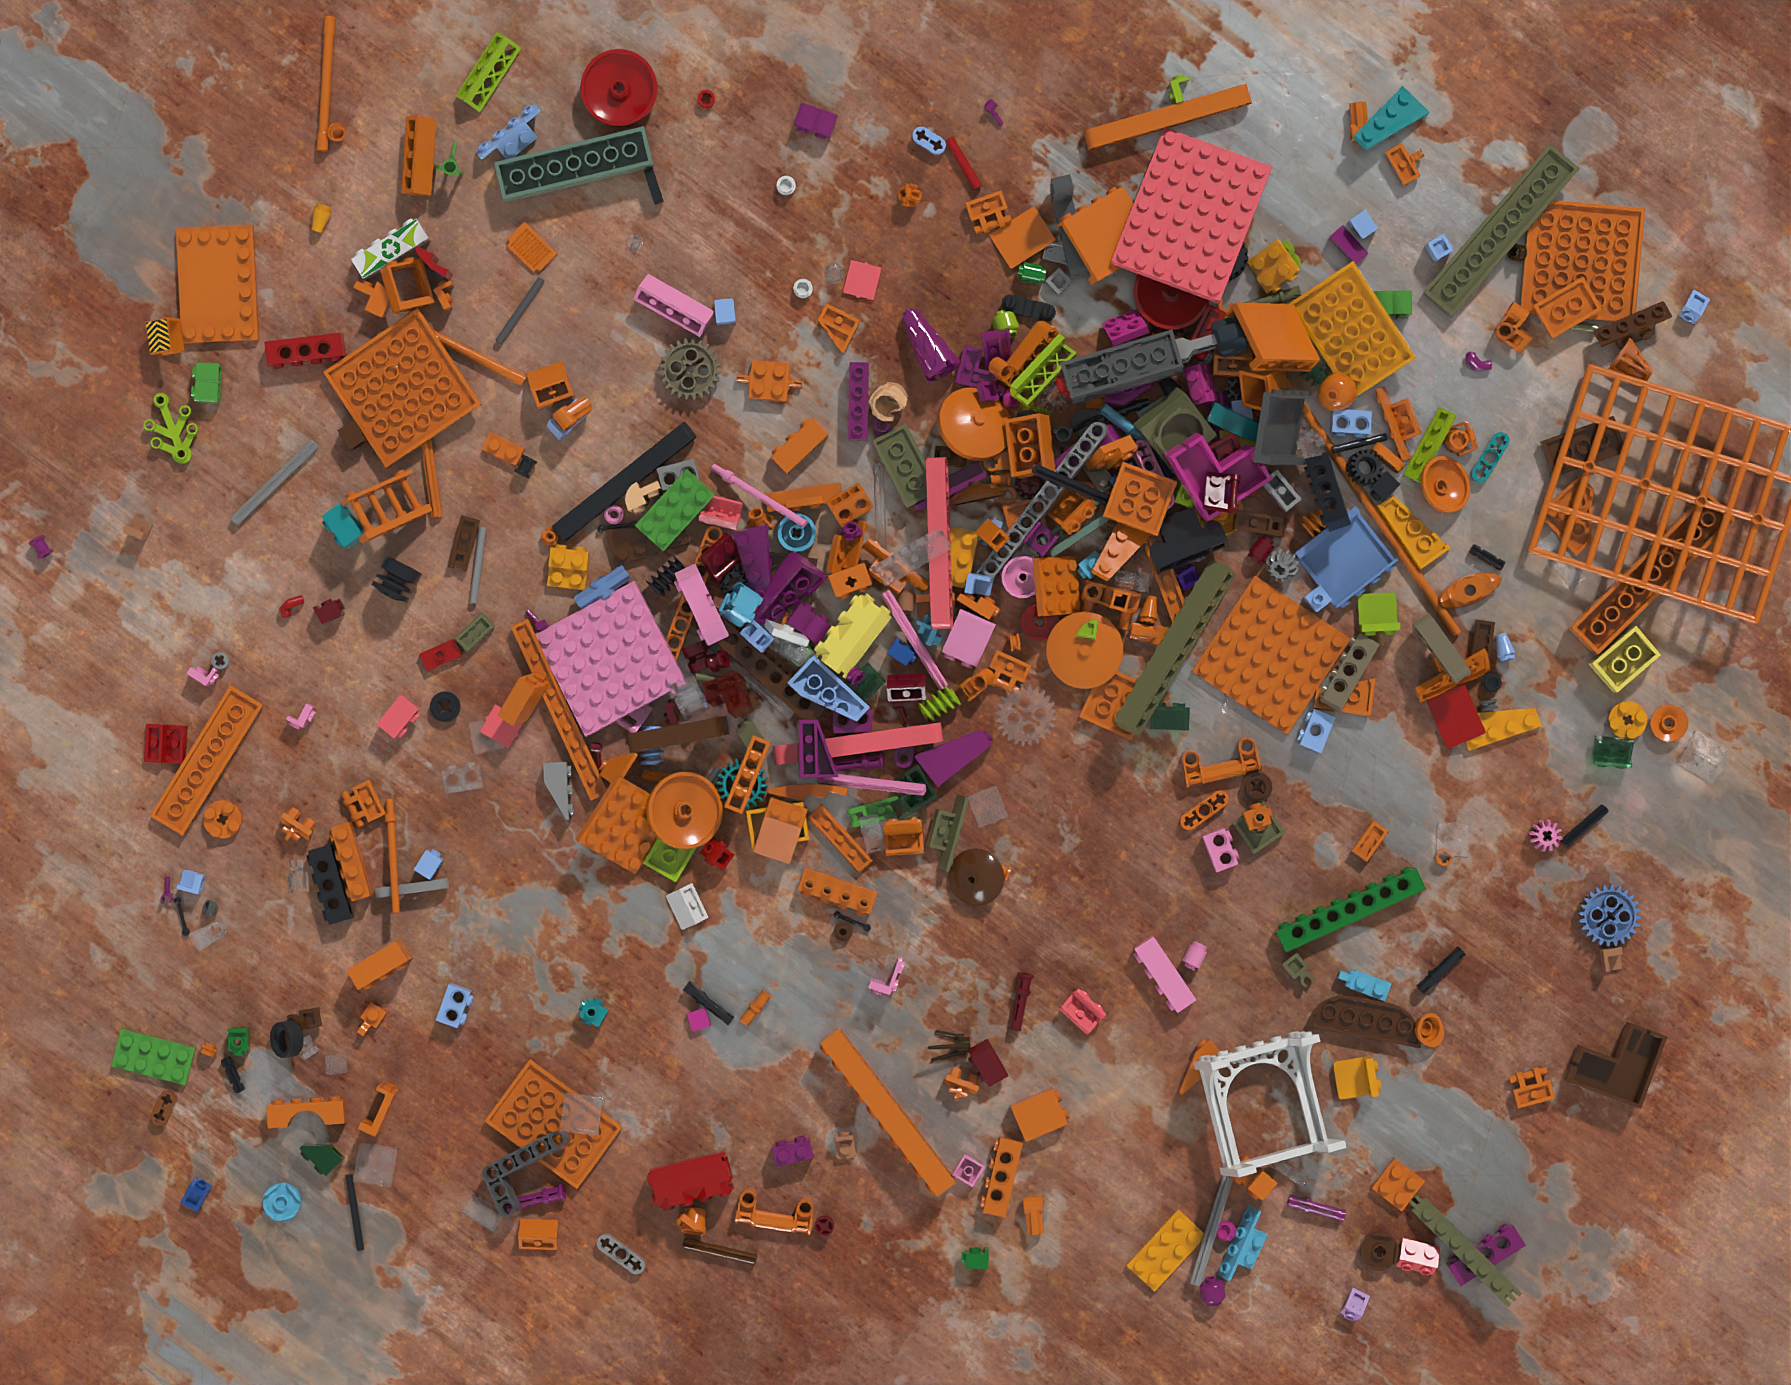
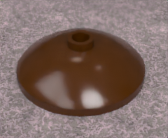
[949,480,1006,506]
[948,848,1005,906]

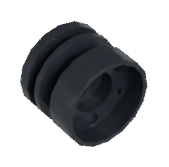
[371,556,422,603]

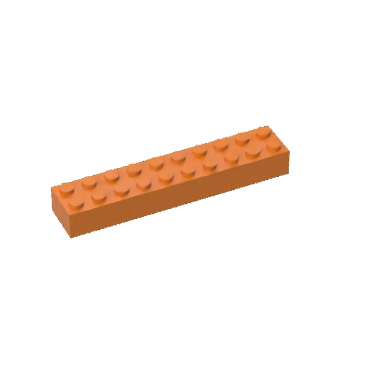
[1567,492,1735,655]
[820,1026,956,1197]

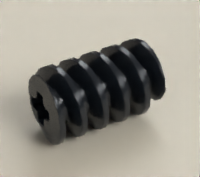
[646,555,686,597]

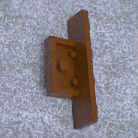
[1593,301,1672,350]

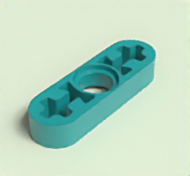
[1470,432,1509,483]

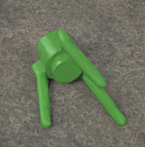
[433,142,464,176]

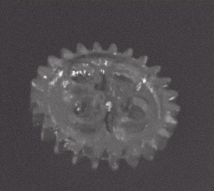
[995,684,1057,746]

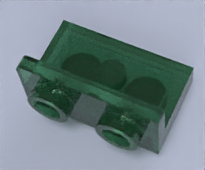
[1591,736,1634,769]

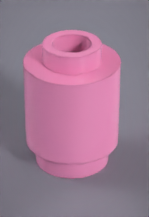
[1182,941,1207,971]

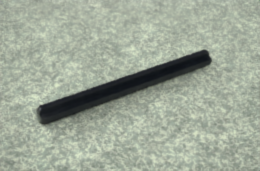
[1032,464,1110,506]

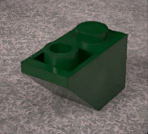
[299,1143,345,1176]

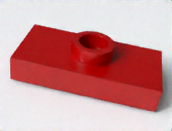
[419,638,463,671]

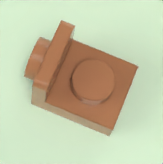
[123,516,153,541]
[834,1131,856,1159]

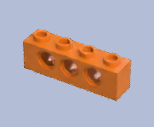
[724,735,771,814]
[980,1135,1023,1218]

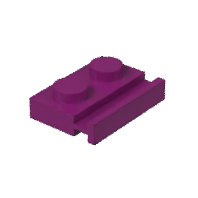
[981,328,1012,368]

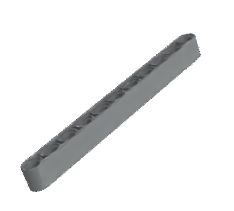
[975,422,1108,582]

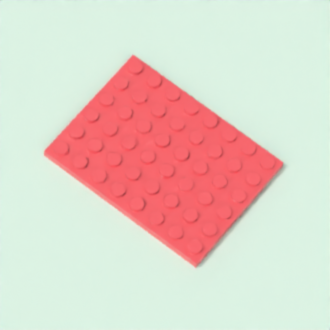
[1110,127,1272,304]

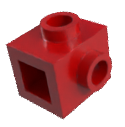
[700,838,734,870]

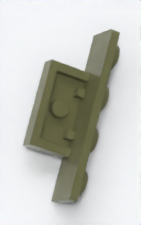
[926,794,969,872]

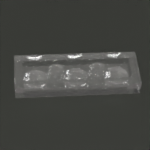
[1537,532,1587,589]

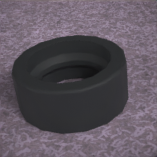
[270,1020,304,1058]

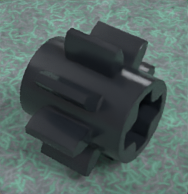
[1223,377,1242,401]

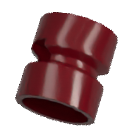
[682,640,709,674]

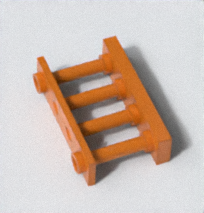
[341,469,432,544]

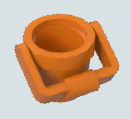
[1443,421,1478,456]
[676,1207,707,1235]

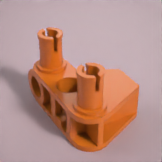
[1081,579,1141,630]

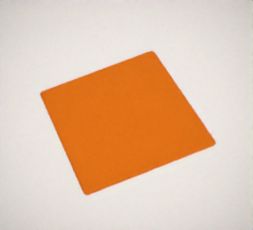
[989,206,1056,269]

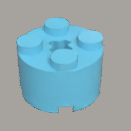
[778,514,816,553]
[719,582,763,627]

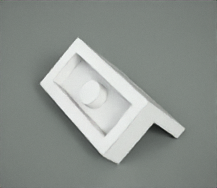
[666,883,709,930]

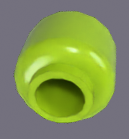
[991,310,1019,339]

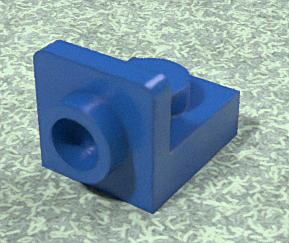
[180,1177,212,1212]

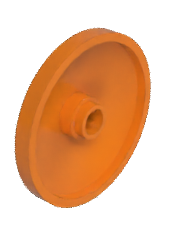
[937,388,1011,461]
[1046,612,1123,689]
[647,772,723,849]

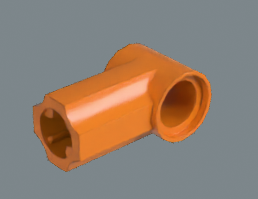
[1349,101,1368,141]
[552,397,593,431]
[1130,623,1169,645]
[1023,1196,1044,1235]

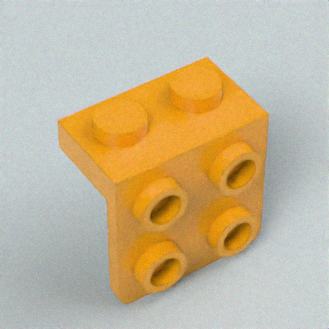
[1333,1056,1382,1099]

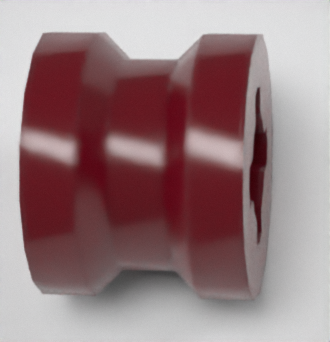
[707,650,730,673]
[815,1215,834,1236]

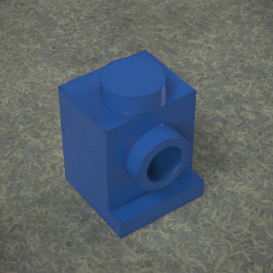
[887,637,918,666]

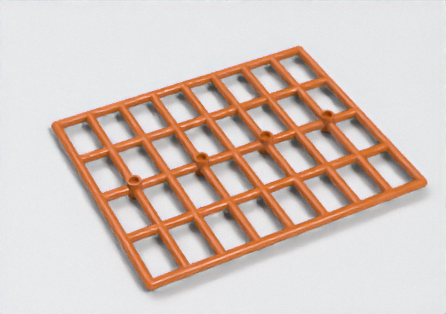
[1528,364,1791,624]

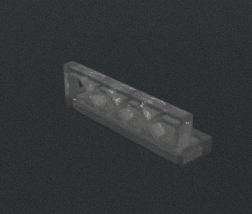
[871,530,951,586]

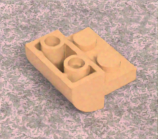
[625,481,662,514]

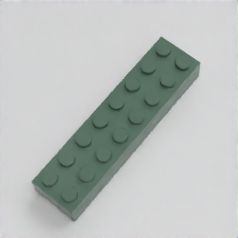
[494,126,654,203]

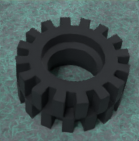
[1346,449,1384,486]

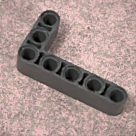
[1050,174,1089,278]
[482,1130,571,1217]

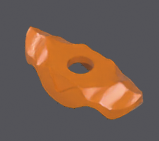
[1439,572,1502,609]

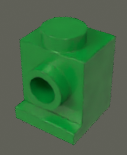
[227,1027,250,1055]
[961,1247,989,1269]

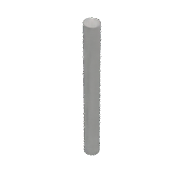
[469,527,486,604]

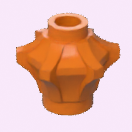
[746,508,774,533]

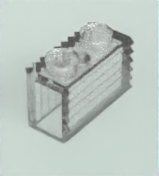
[462,1194,504,1232]

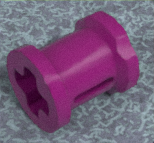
[29,535,54,560]

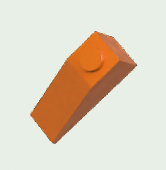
[1178,1038,1220,1095]

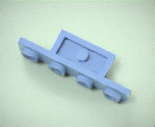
[476,104,541,159]

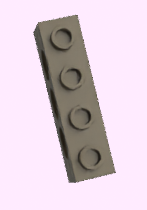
[1319,633,1380,713]

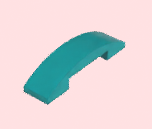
[1207,402,1259,442]

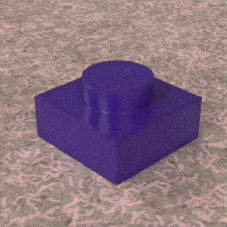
[1175,564,1199,591]

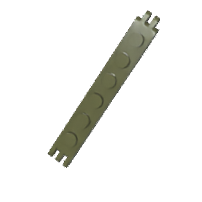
[1409,1194,1522,1307]

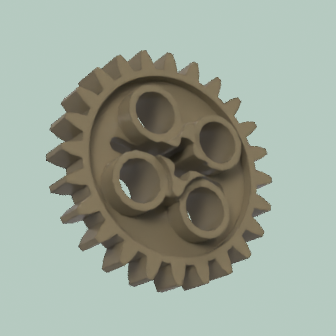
[659,338,721,401]

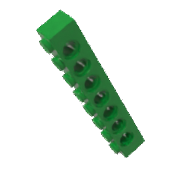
[1275,866,1426,952]

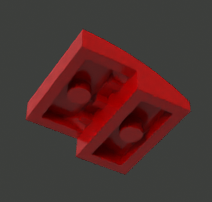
[415,247,453,281]
[144,724,188,764]

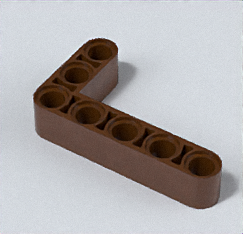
[626,716,730,753]

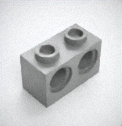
[657,459,700,492]

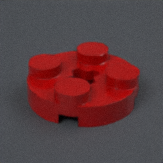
[1021,603,1059,641]

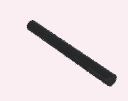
[345,1174,364,1251]

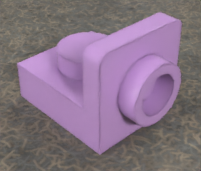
[1340,1288,1370,1321]

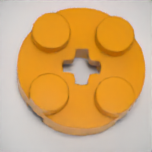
[1608,701,1647,739]

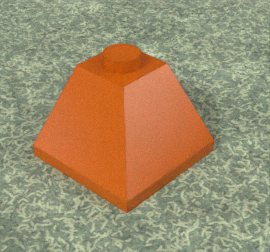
[599,752,640,783]

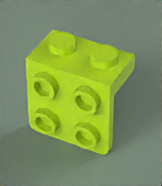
[1357,592,1401,636]

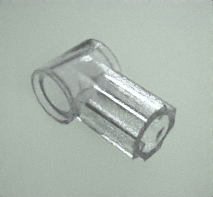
[1114,570,1153,593]

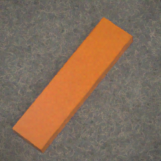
[808,804,873,873]

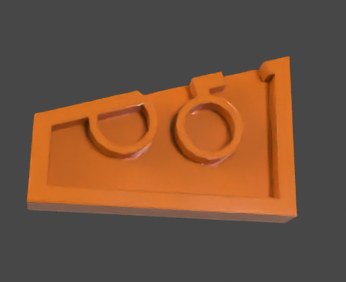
[1313,678,1376,717]

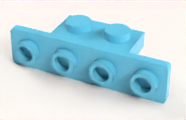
[1218,1205,1268,1281]

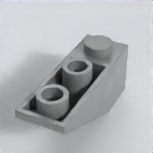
[543,762,574,820]

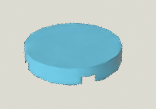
[263,1183,301,1221]

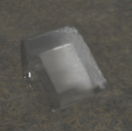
[325,1053,347,1075]

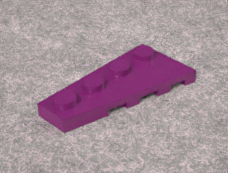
[732,524,773,598]

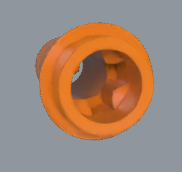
[1139,595,1158,625]

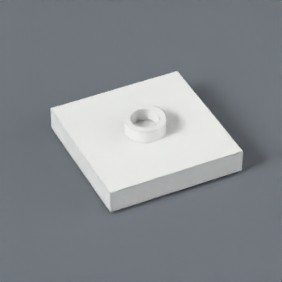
[764,619,809,647]

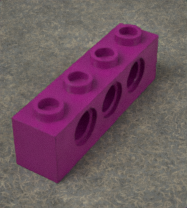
[848,362,869,441]
[1446,1223,1526,1286]

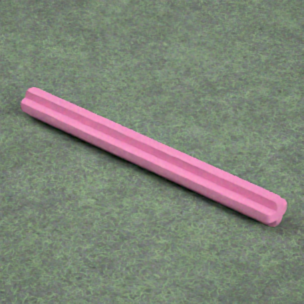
[881,590,948,690]
[817,774,926,796]

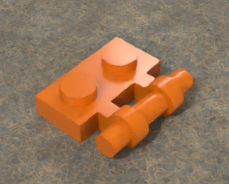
[965,190,1012,234]
[983,650,1031,695]
[341,779,387,828]
[1509,1066,1555,1109]

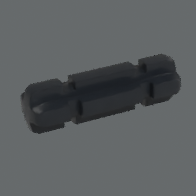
[1469,544,1506,570]
[221,1056,245,1093]

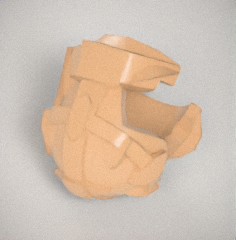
[868,382,908,422]

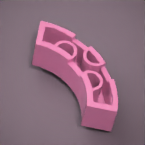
[674,564,729,646]

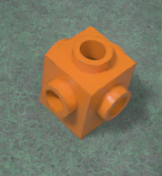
[1242,802,1273,832]

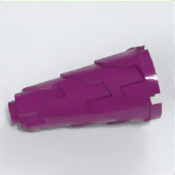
[902,308,961,383]

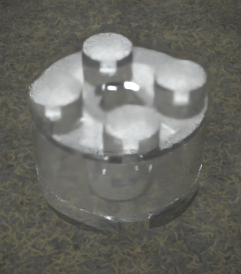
[669,675,709,720]

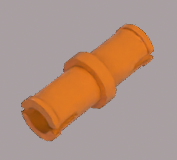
[739,989,772,1026]

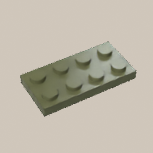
[872,423,927,509]

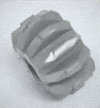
[1266,548,1299,582]

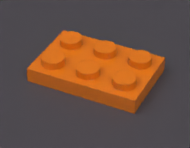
[1532,277,1603,339]

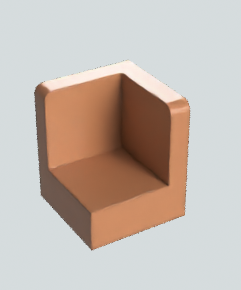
[1599,946,1623,973]

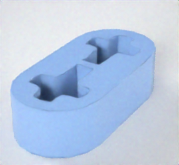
[913,127,946,155]

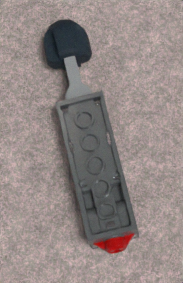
[1055,317,1250,406]

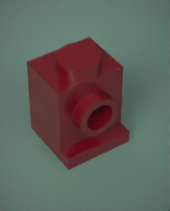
[313,598,345,625]

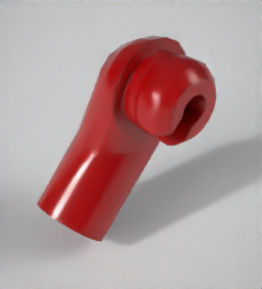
[279,595,304,618]

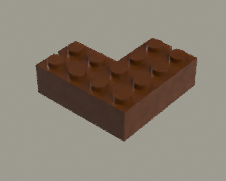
[1565,1022,1667,1109]

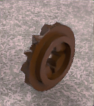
[1242,772,1272,803]

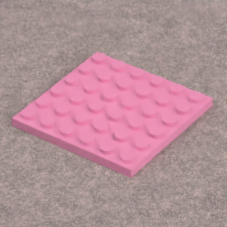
[536,581,687,737]

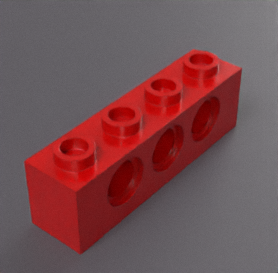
[264,333,346,369]

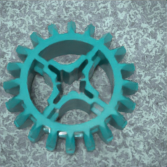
[716,759,768,810]

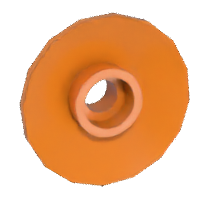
[1650,704,1689,742]

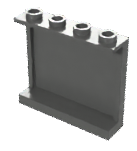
[1253,389,1316,465]

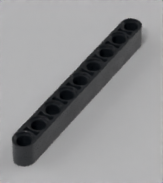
[551,422,697,542]

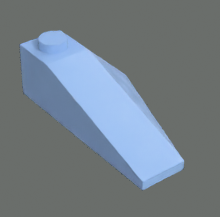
[788,655,870,721]

